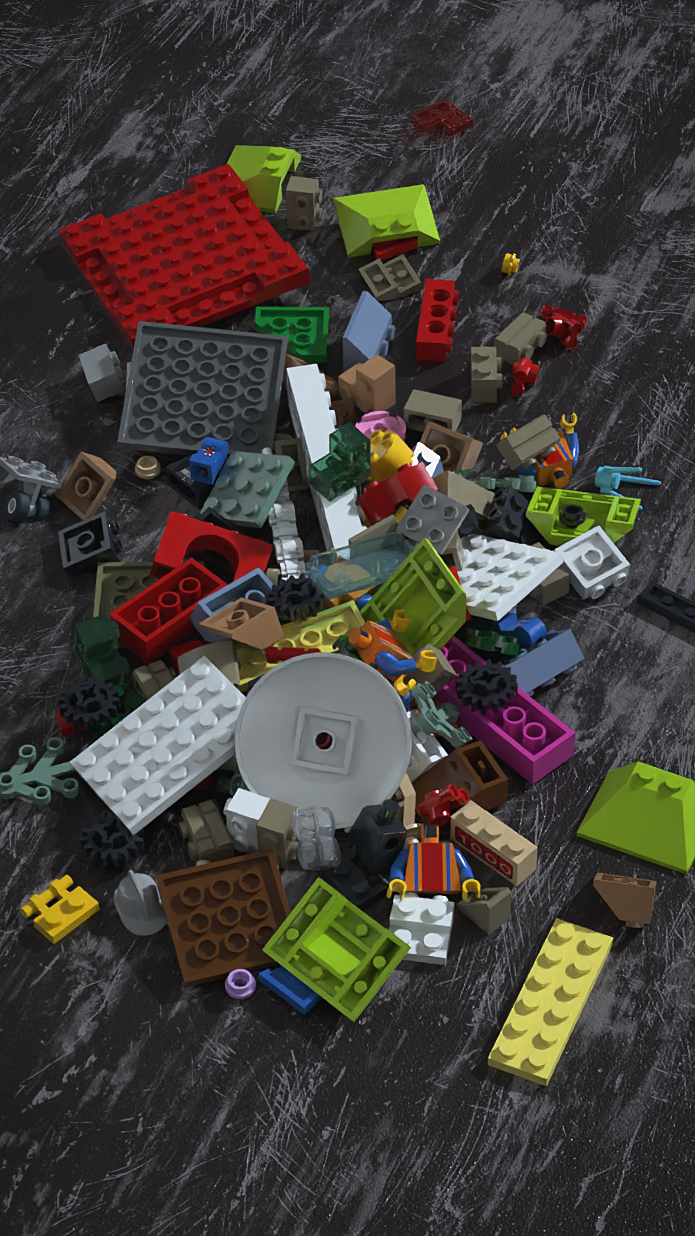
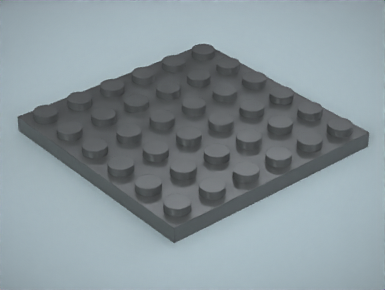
[117,321,288,457]

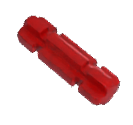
[541,305,588,330]
[265,647,321,664]

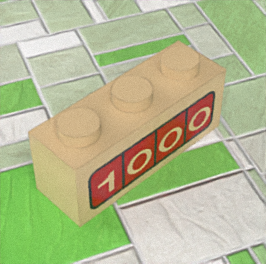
[450,800,538,886]

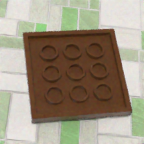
[155,849,291,988]

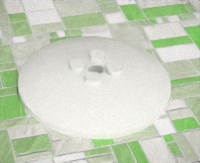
[235,652,412,830]

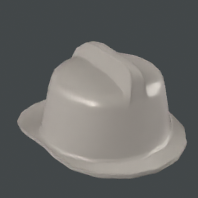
[113,870,167,936]

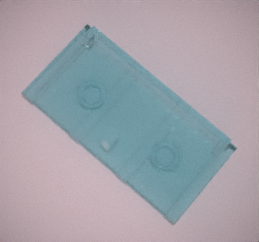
[305,531,415,600]

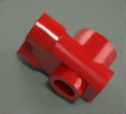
[545,313,582,350]
[510,358,540,397]
[418,784,469,826]

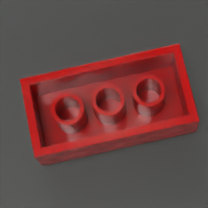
[109,557,228,665]

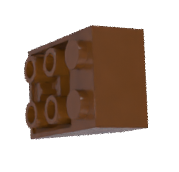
[411,740,508,829]

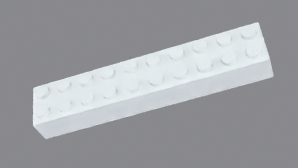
[287,364,367,565]

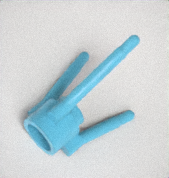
[595,466,661,510]

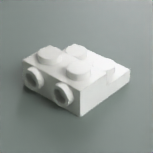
[555,526,630,600]
[389,892,454,965]

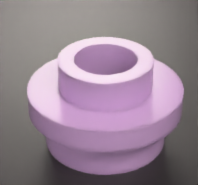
[225,969,256,999]

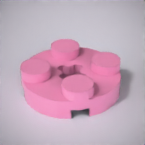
[355,411,406,447]

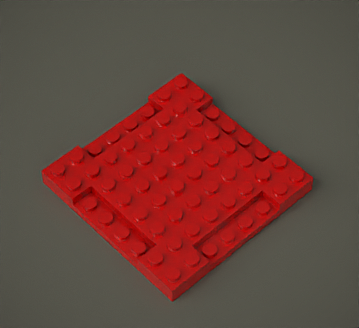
[59,164,311,350]

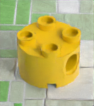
[351,429,415,483]

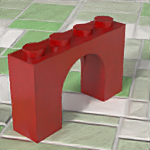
[149,511,273,582]

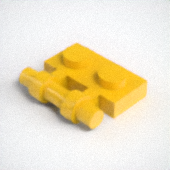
[20,874,100,944]

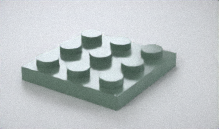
[200,451,295,528]

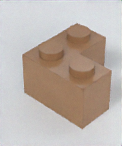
[338,355,396,413]

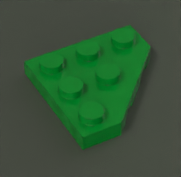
[255,307,329,363]

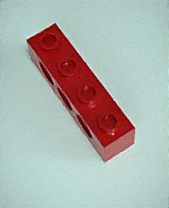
[416,279,459,362]

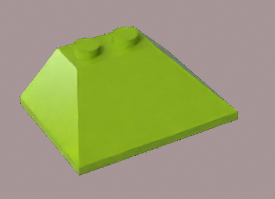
[226,145,301,213]
[333,184,440,258]
[526,486,641,548]
[359,538,466,657]
[576,762,695,874]
[262,877,411,1022]

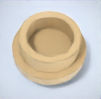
[135,456,161,479]

